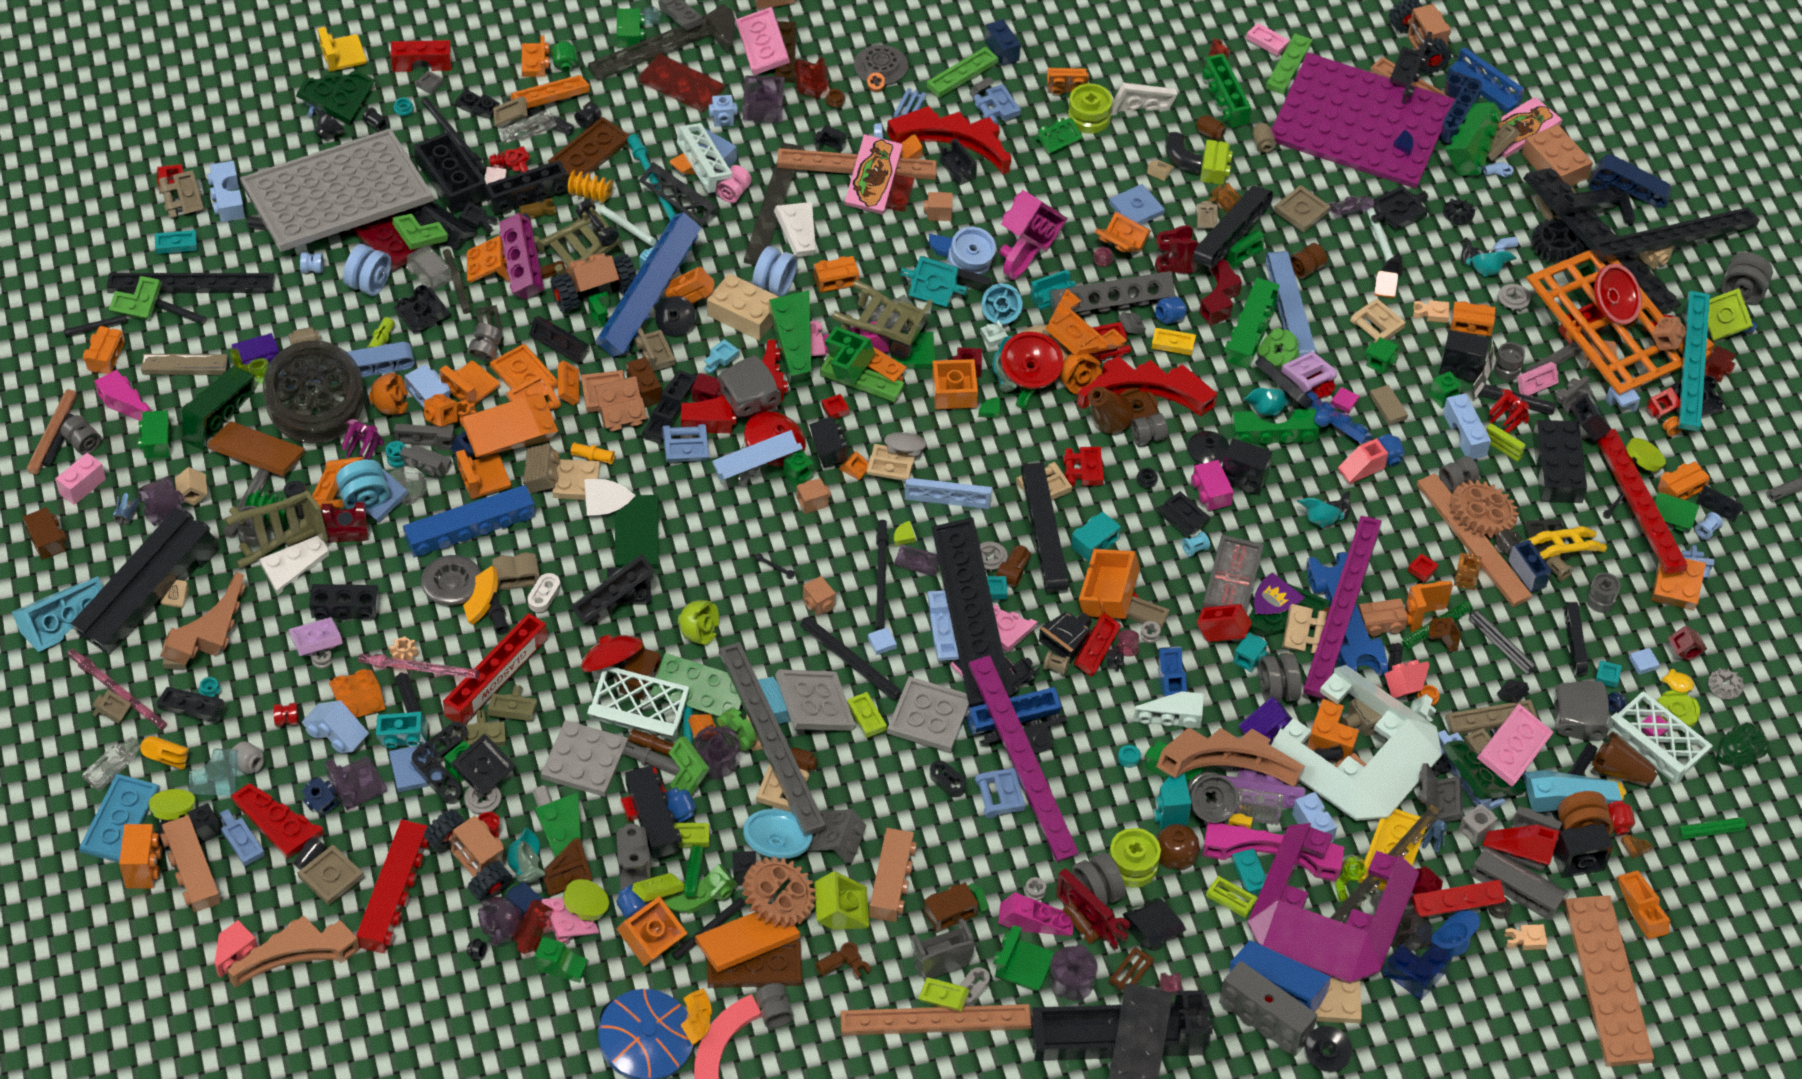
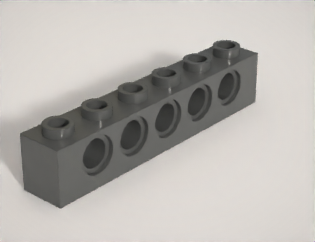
[1049,271,1175,315]

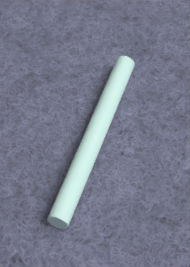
[600,206,656,246]
[1366,206,1393,261]

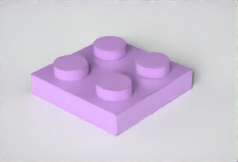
[288,617,343,656]

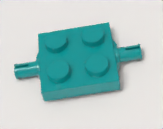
[900,256,968,307]

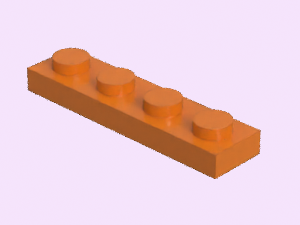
[511,75,590,109]

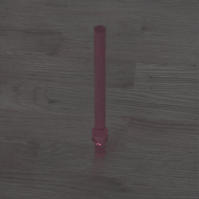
[67,649,167,730]
[358,654,480,679]

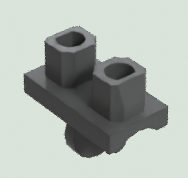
[1556,376,1593,414]

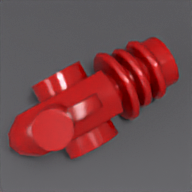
[489,146,530,173]

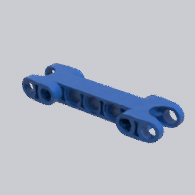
[1307,552,1388,676]

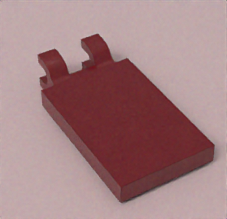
[1056,868,1130,950]

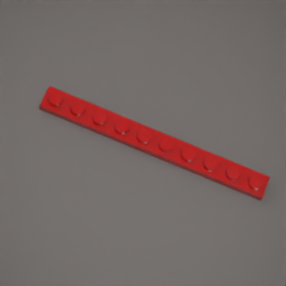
[1596,429,1688,574]

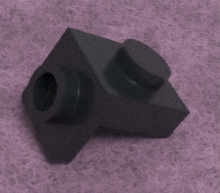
[814,125,846,152]

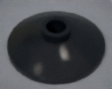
[655,296,696,337]
[1188,431,1229,464]
[1305,1026,1352,1072]

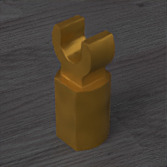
[519,199,556,219]

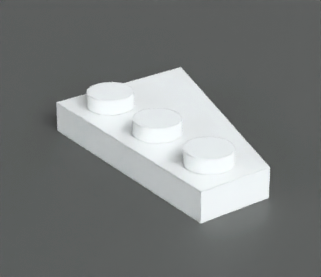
[1111,83,1178,116]
[774,202,816,257]

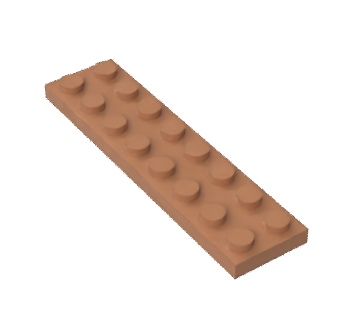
[1564,895,1654,1067]

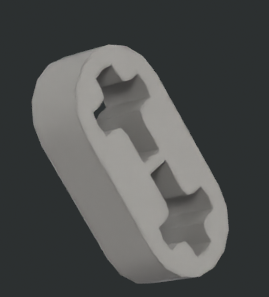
[960,967,990,1006]

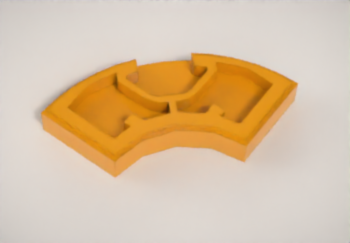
[463,566,498,625]
[681,988,712,1045]

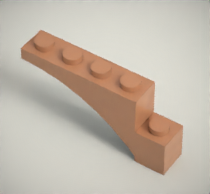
[160,572,245,665]
[227,915,359,988]

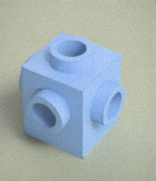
[709,95,737,127]

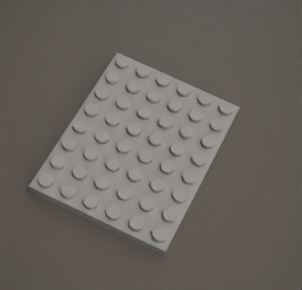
[240,128,434,252]

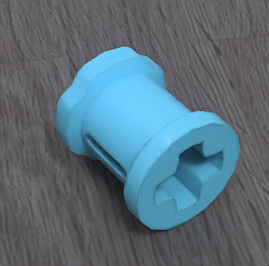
[1182,532,1210,557]

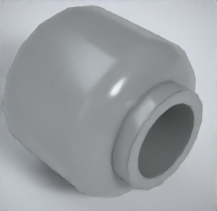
[229,741,264,775]

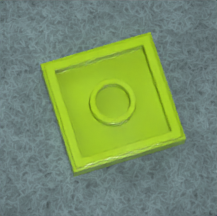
[1708,288,1754,342]

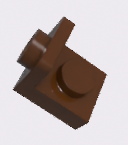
[1429,618,1461,651]

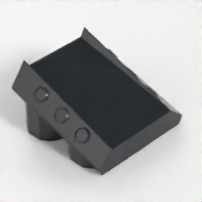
[394,285,451,334]
[1670,375,1725,418]
[1123,897,1186,951]

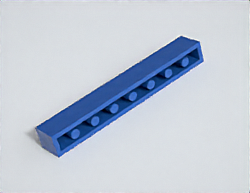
[595,212,702,357]

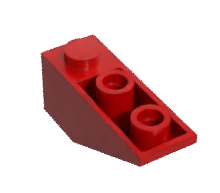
[1483,825,1560,865]

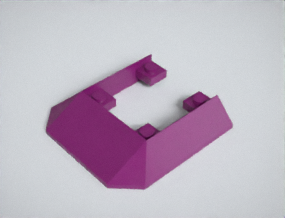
[1248,823,1419,984]

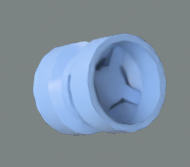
[300,252,324,273]

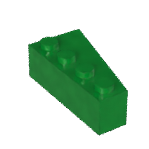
[1445,102,1502,176]
[1224,277,1280,369]
[768,290,811,384]

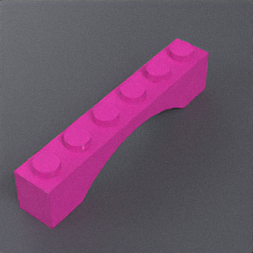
[1202,822,1344,882]

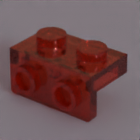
[795,57,829,98]
[514,899,554,954]

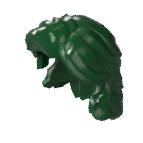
[1716,722,1769,769]

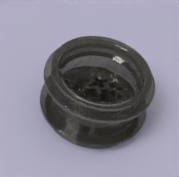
[263,340,364,444]

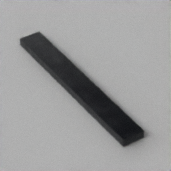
[107,273,275,293]

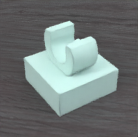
[980,321,1008,348]
[1410,694,1436,722]

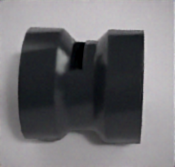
[574,102,602,129]

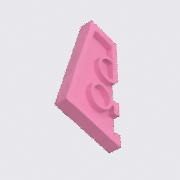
[993,604,1038,652]

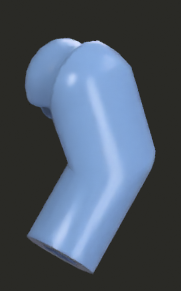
[1483,162,1514,178]
[1493,237,1518,252]

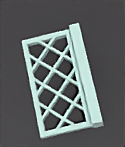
[587,666,690,741]
[1608,691,1713,784]

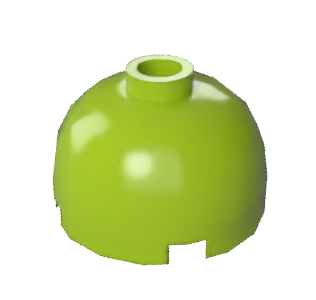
[678,600,719,645]

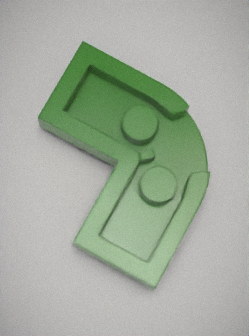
[662,880,715,915]

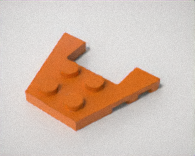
[1046,289,1127,356]

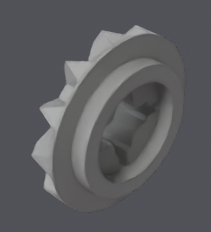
[1497,284,1531,312]
[980,542,1008,572]
[1708,668,1745,699]
[464,786,501,814]

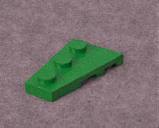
[535,792,581,858]

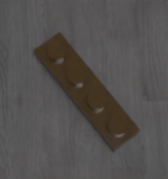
[775,21,796,83]

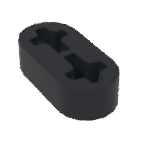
[929,761,966,798]

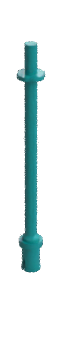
[627,134,693,251]

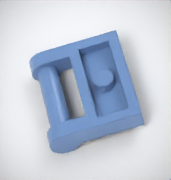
[662,424,709,462]
[975,768,1025,818]

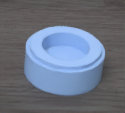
[874,123,883,139]

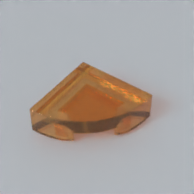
[1620,835,1653,859]

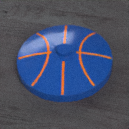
[598,989,693,1079]

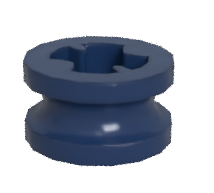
[1608,692,1627,714]

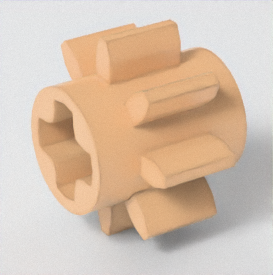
[390,636,418,665]

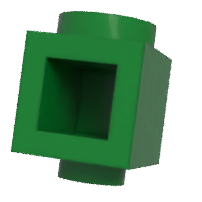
[1365,337,1399,374]

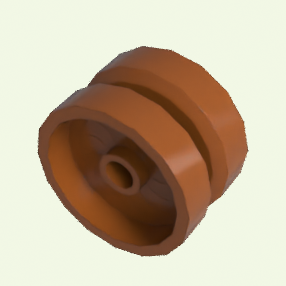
[1557,791,1614,836]

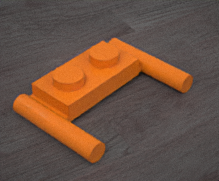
[312,457,364,509]

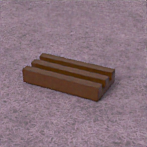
[1108,947,1154,991]

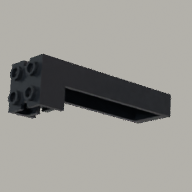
[71,507,219,655]
[1031,990,1213,1061]

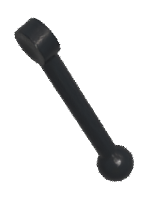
[1603,491,1625,519]
[755,553,795,579]

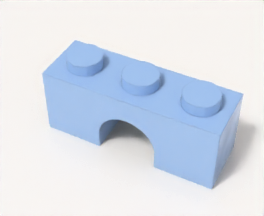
[207,161,245,222]
[1443,393,1491,459]

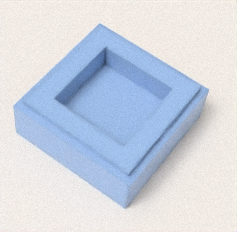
[868,627,897,655]
[1629,648,1660,675]

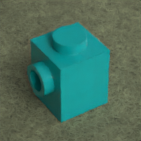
[1233,632,1268,673]

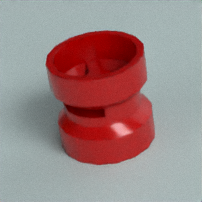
[273,703,298,727]
[478,812,500,838]

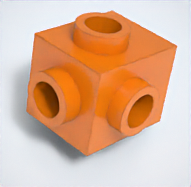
[424,394,458,427]

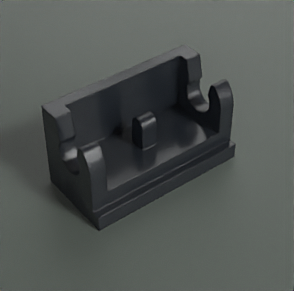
[939,138,977,186]

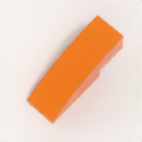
[1617,870,1670,940]

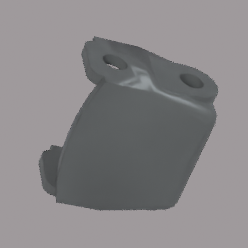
[717,355,781,417]
[1554,681,1609,741]
[616,824,651,890]
[911,918,975,979]

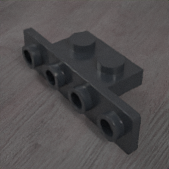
[1389,31,1434,104]
[979,714,1068,760]

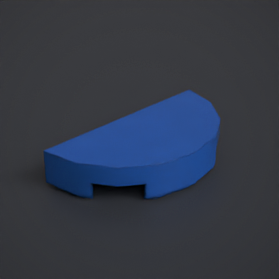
[929,234,953,257]

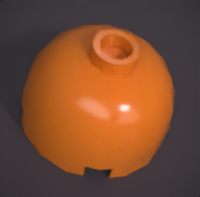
[1060,353,1102,394]
[369,372,408,415]

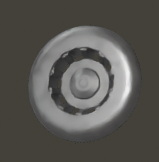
[854,45,908,85]
[421,555,481,605]

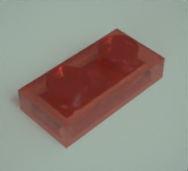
[886,174,915,212]

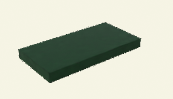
[615,495,659,568]

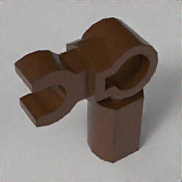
[815,942,871,980]

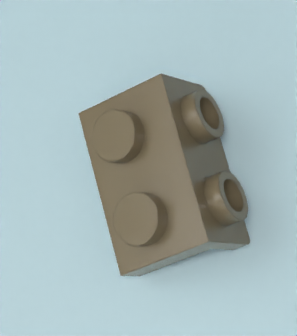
[635,328,675,371]

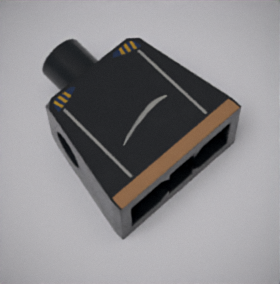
[1038,612,1091,665]

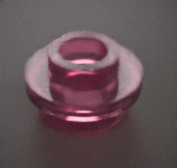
[1093,247,1113,266]

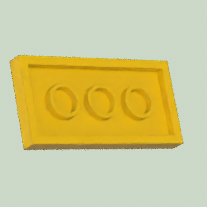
[1357,809,1429,891]

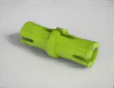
[367,317,395,348]

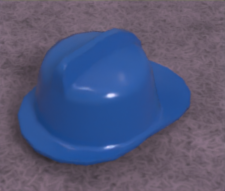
[1431,910,1480,959]

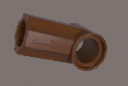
[996,545,1031,588]

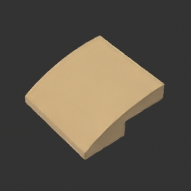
[867,444,915,481]

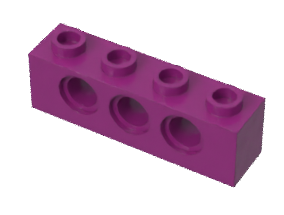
[499,213,544,300]

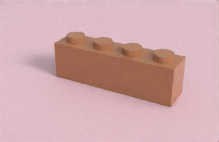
[160,815,221,913]
[869,828,917,922]

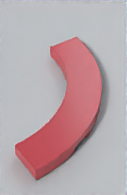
[694,994,761,1079]

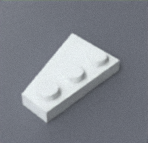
[259,536,329,596]

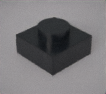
[1497,679,1530,703]

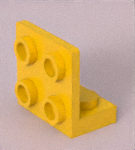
[318,27,367,72]

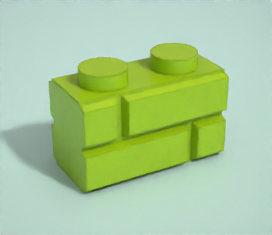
[1200,140,1233,185]

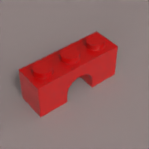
[391,40,452,72]

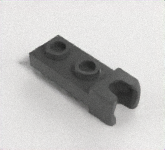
[658,0,703,30]
[394,424,455,450]

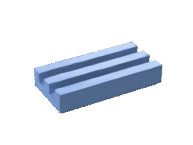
[894,88,926,118]

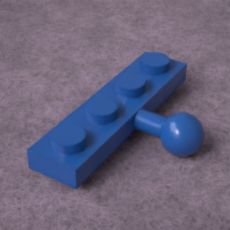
[1306,391,1373,444]

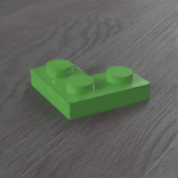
[392,214,448,250]
[109,276,162,321]
[669,736,709,795]

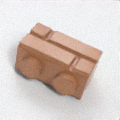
[1358,598,1408,636]

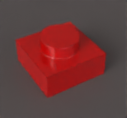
[821,394,849,419]
[1408,553,1439,582]

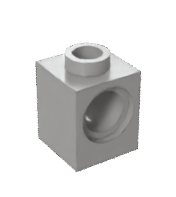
[1459,804,1498,845]

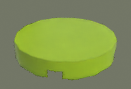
[1626,438,1666,472]
[1657,690,1700,731]
[149,789,196,820]
[563,879,609,921]

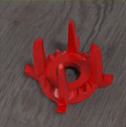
[1489,389,1529,433]

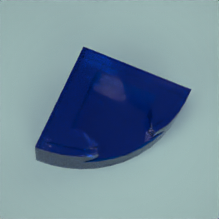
[1393,130,1414,155]

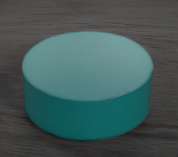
[1118,745,1141,768]

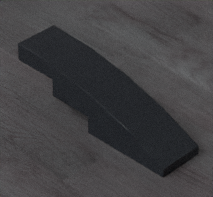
[642,370,698,444]

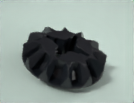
[1443,197,1475,224]

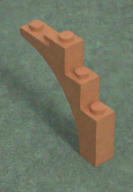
[1156,727,1305,787]

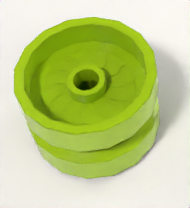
[1068,83,1112,134]
[1109,828,1161,888]

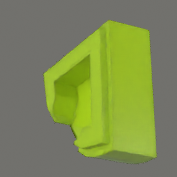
[894,521,915,546]

